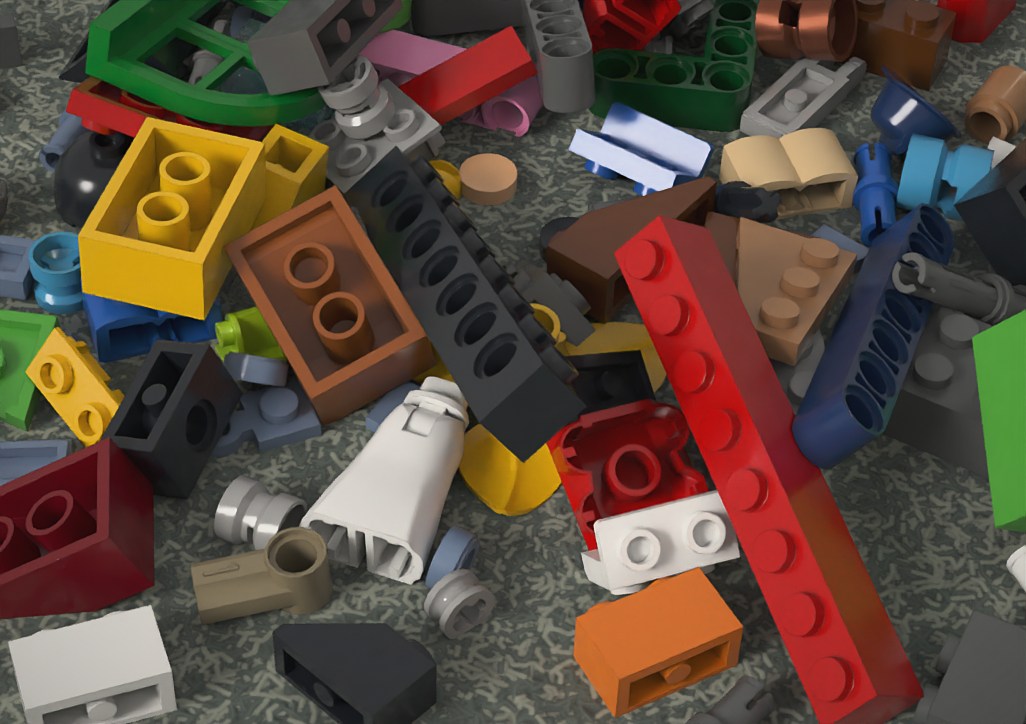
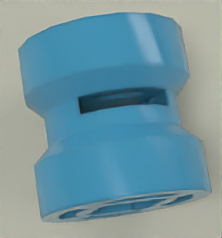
[28,232,83,314]

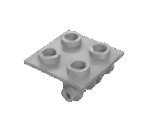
[307,78,445,211]

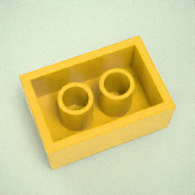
[78,117,266,321]

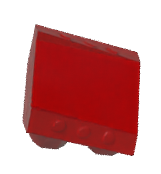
[546,398,709,551]

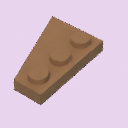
[735,217,858,366]

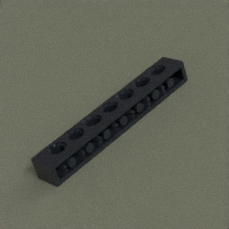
[344,145,586,463]

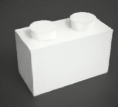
[8,605,177,724]

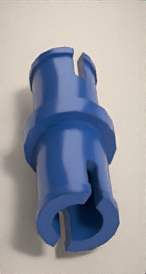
[853,142,899,247]

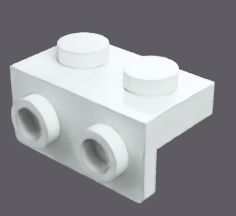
[581,490,740,595]

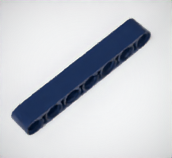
[792,203,955,470]

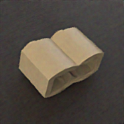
[719,128,858,220]

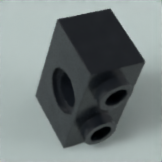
[100,339,243,500]

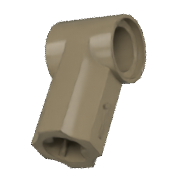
[190,527,333,625]

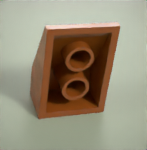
[223,185,437,426]

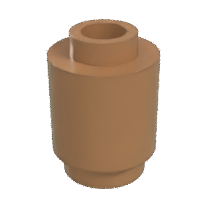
[965,66,1026,145]

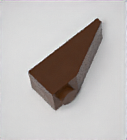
[544,176,717,324]

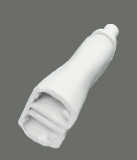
[300,376,469,585]

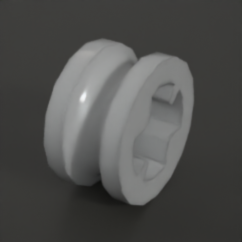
[424,568,495,639]

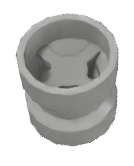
[318,55,396,139]
[214,476,308,551]

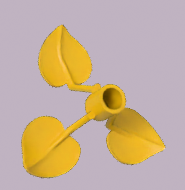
[405,298,667,516]

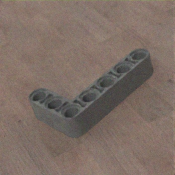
[411,0,596,113]

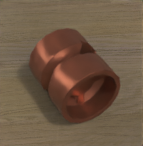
[755,0,858,62]

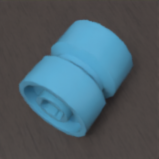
[896,133,995,222]

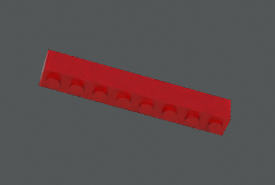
[614,215,924,724]

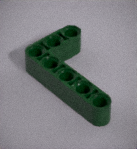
[588,0,760,132]

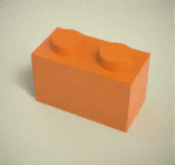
[573,567,743,718]

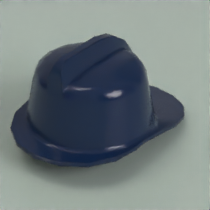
[870,65,962,156]

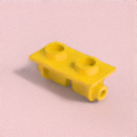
[25,327,124,447]

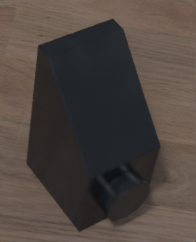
[272,623,437,724]

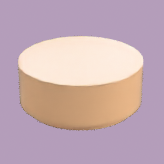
[459,153,518,205]

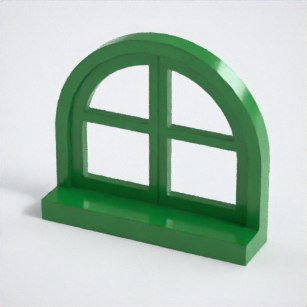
[85,0,326,126]

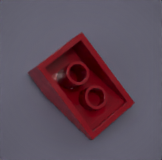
[0,437,155,619]

